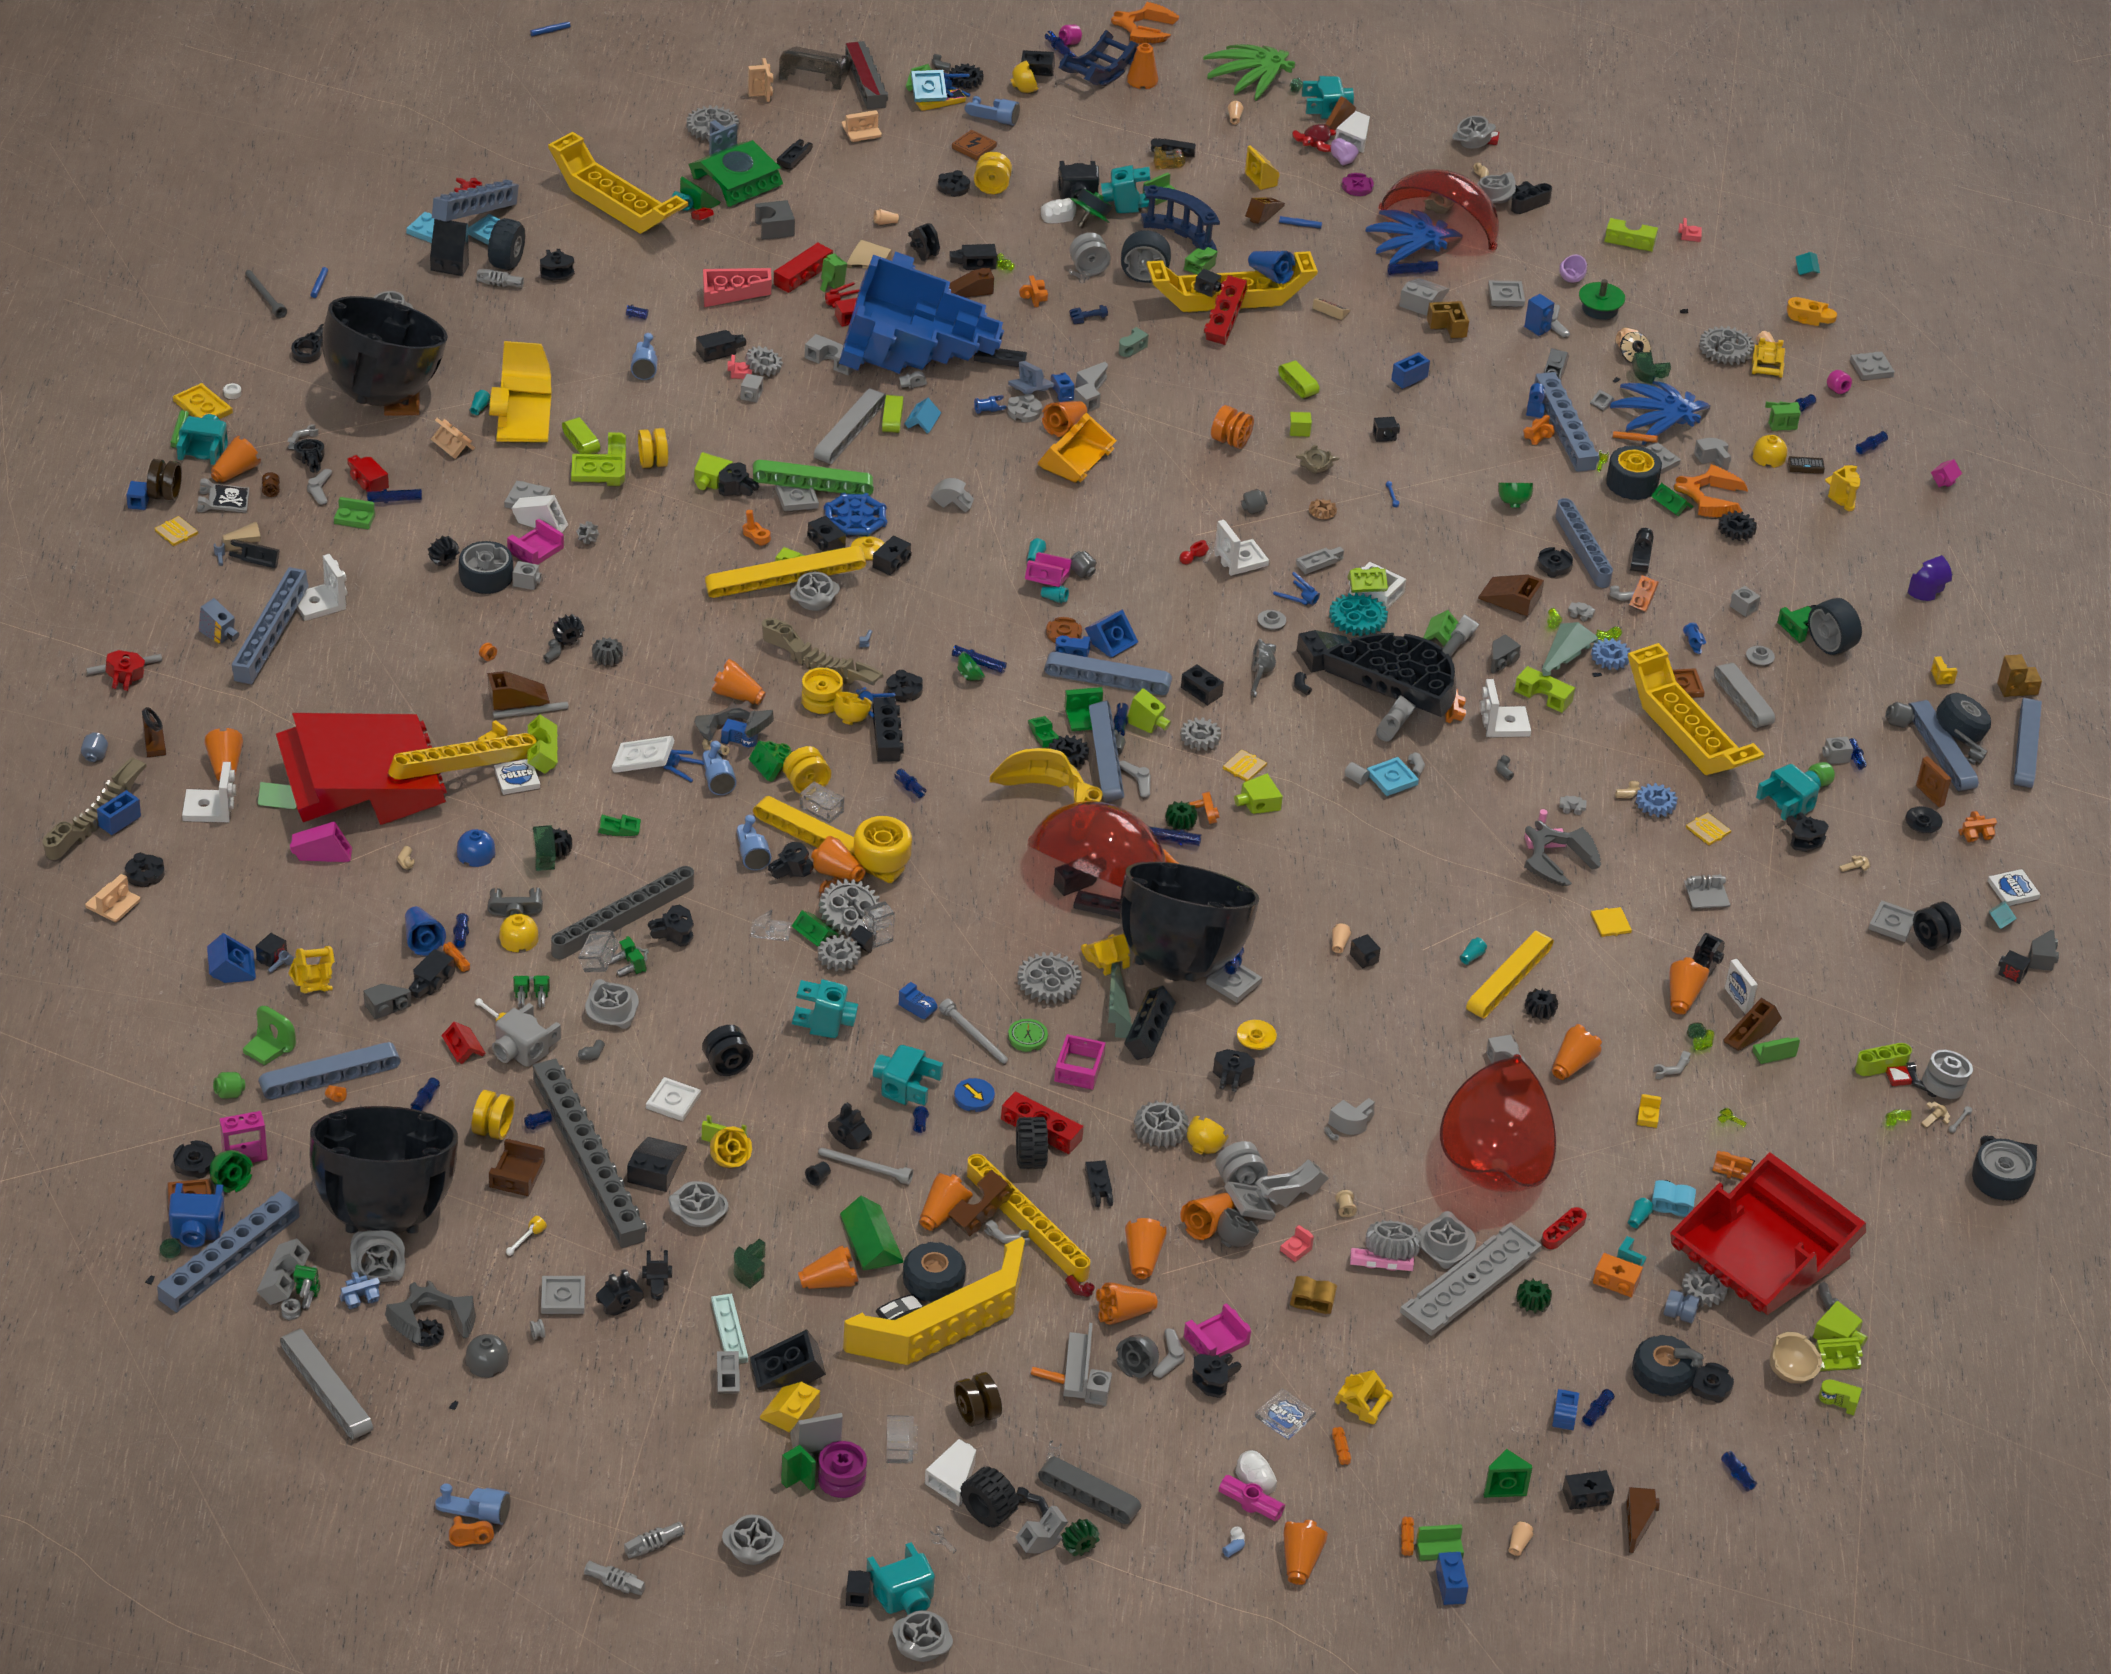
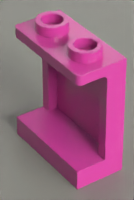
[507,519,564,565]
[1025,552,1072,587]
[1183,1303,1251,1357]

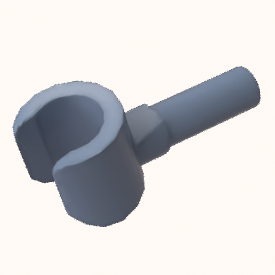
[214,543,225,566]
[859,630,872,648]
[268,951,294,973]

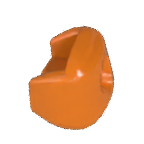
[325,1085,347,1102]

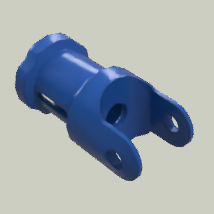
[974,395,1007,414]
[1683,623,1706,654]

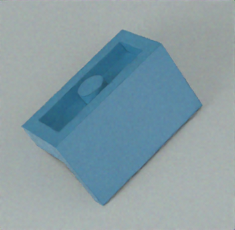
[904,398,941,433]

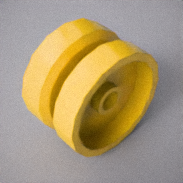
[974,152,1012,195]
[638,428,668,469]
[802,668,843,714]
[783,746,831,795]
[471,1090,515,1140]

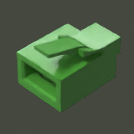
[1184,247,1218,275]
[820,253,847,292]
[1765,401,1801,431]

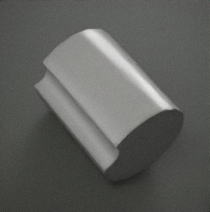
[1344,762,1370,785]

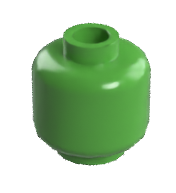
[1808,762,1835,788]
[213,1072,245,1099]

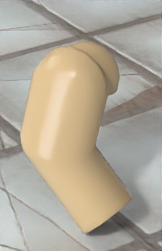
[1473,163,1489,179]
[702,739,730,755]
[1615,781,1640,798]
[397,846,414,870]

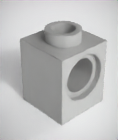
[740,374,763,403]
[513,561,542,590]
[1730,586,1761,617]
[1822,737,1853,764]
[1085,1369,1112,1406]

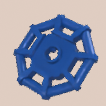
[824,493,888,537]

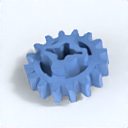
[1591,638,1630,670]
[1636,783,1678,817]

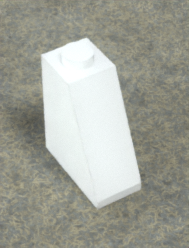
[1335,111,1370,153]
[512,495,568,533]
[925,1439,976,1506]

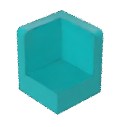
[1795,252,1820,275]
[1989,901,2017,929]
[1617,1236,1647,1266]

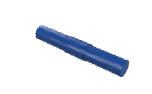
[530,21,571,36]
[1279,216,1322,229]
[310,267,328,298]

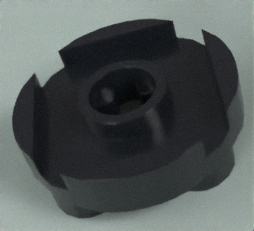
[937,170,970,197]
[1537,547,1573,578]
[886,670,923,702]
[125,852,165,887]
[173,1140,216,1179]
[1691,1362,1734,1403]

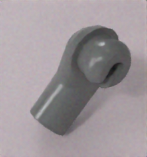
[543,639,561,663]
[1114,730,1126,755]
[578,1040,605,1060]
[1818,1282,1839,1310]
[1673,1348,1704,1367]

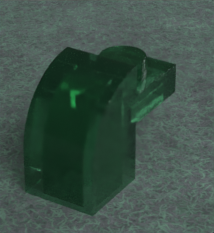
[1632,352,1671,384]
[532,825,556,871]
[733,1239,766,1289]

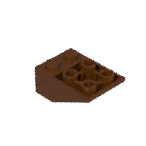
[1478,574,1544,617]
[487,671,550,711]

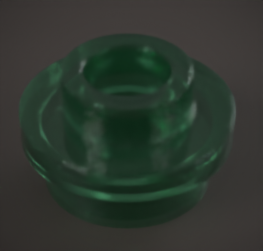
[1289,77,1303,93]
[1687,1022,1707,1040]
[160,1238,181,1258]

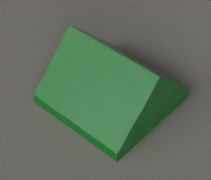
[680,176,721,210]
[1483,1449,1532,1498]

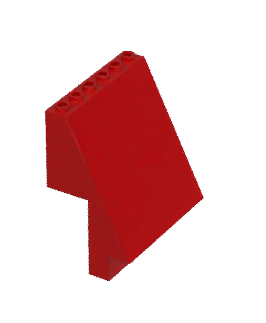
[276,713,447,825]
[1670,1152,1866,1315]

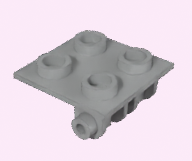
[1684,874,1730,908]

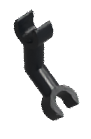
[1906,1062,1937,1097]
[1017,1487,1049,1519]

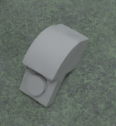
[1694,438,1731,471]
[930,478,974,512]
[1328,1098,1375,1135]
[717,1351,740,1394]
[1015,1506,1068,1553]

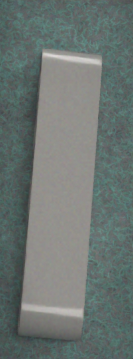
[1714,662,1775,728]

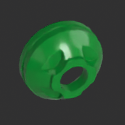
[957,651,985,681]

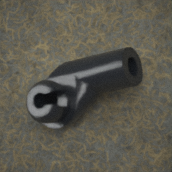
[1294,672,1312,696]

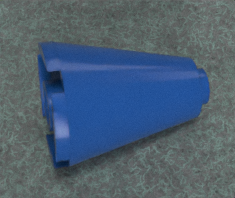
[1248,251,1295,284]
[405,906,446,956]

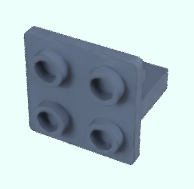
[709,120,738,155]
[1008,361,1054,394]

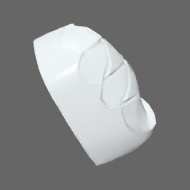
[1041,198,1077,223]
[1236,1450,1277,1495]

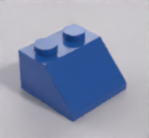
[1085,609,1138,658]
[207,933,256,983]

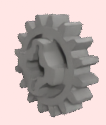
[745,346,783,376]
[1180,717,1221,751]
[818,935,861,971]
[1681,1267,1728,1307]

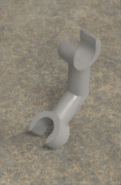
[288,424,318,449]
[1653,1051,1691,1079]
[984,1220,1030,1246]

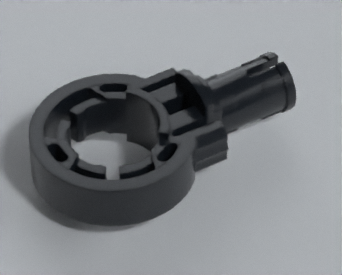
[291,324,324,363]
[294,439,325,473]

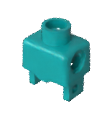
[1301,76,1354,119]
[1101,165,1151,214]
[176,414,228,465]
[1756,764,1821,821]
[792,979,859,1038]
[872,1045,943,1106]
[866,1542,935,1615]

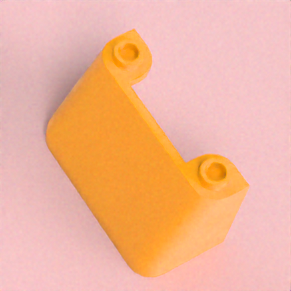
[1037,412,1117,483]

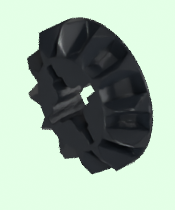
[412,1317,444,1347]

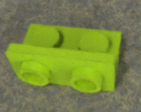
[1347,567,1388,593]

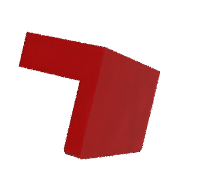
[441,1021,486,1064]

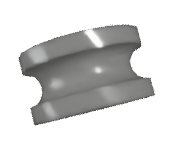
[281,1298,301,1320]
[530,1319,545,1340]

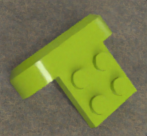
[571,432,626,486]

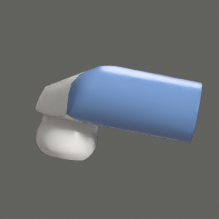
[1222,1527,1245,1557]

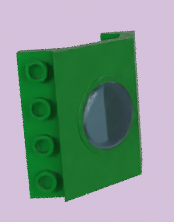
[688,140,783,206]

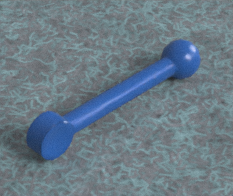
[1386,481,1399,507]

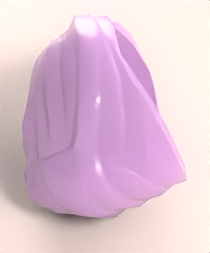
[1331,138,1359,166]
[1559,254,1587,283]

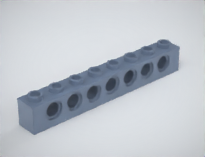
[432,180,519,221]
[1534,372,1599,472]
[232,567,309,684]
[157,1190,300,1313]

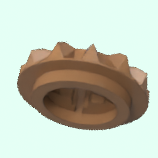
[1309,498,1337,519]

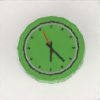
[1008,1019,1048,1052]

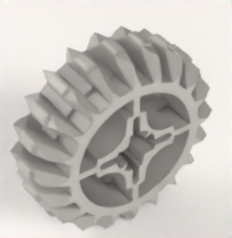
[1134,1100,1189,1149]
[1365,1220,1422,1261]

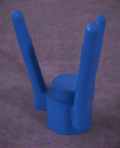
[944,73,970,97]
[1273,572,1320,606]
[856,687,895,717]
[664,749,704,782]

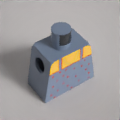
[199,598,240,643]

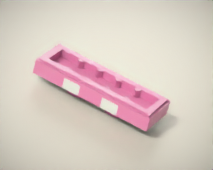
[1350,1248,1414,1271]

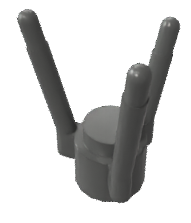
[1954,729,1988,765]

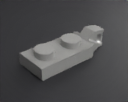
[1296,547,1344,574]

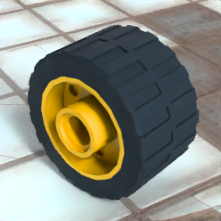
[1606,445,1662,500]

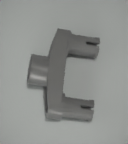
[487,887,543,918]

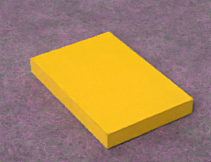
[173,383,233,419]

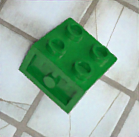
[1064,687,1103,731]

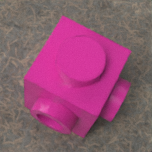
[1931,459,1962,487]

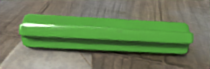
[170,410,189,448]

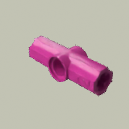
[1219,1475,1285,1521]

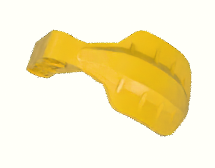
[989,748,1102,840]

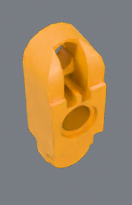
[1787,297,1837,326]

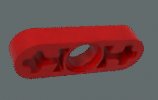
[1541,1207,1587,1249]

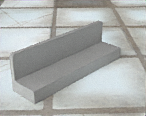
[1063,1323,1093,1399]

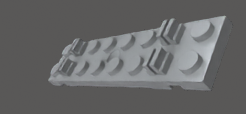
[1400,1222,1542,1336]

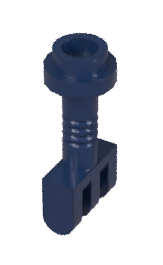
[1069,305,1108,324]

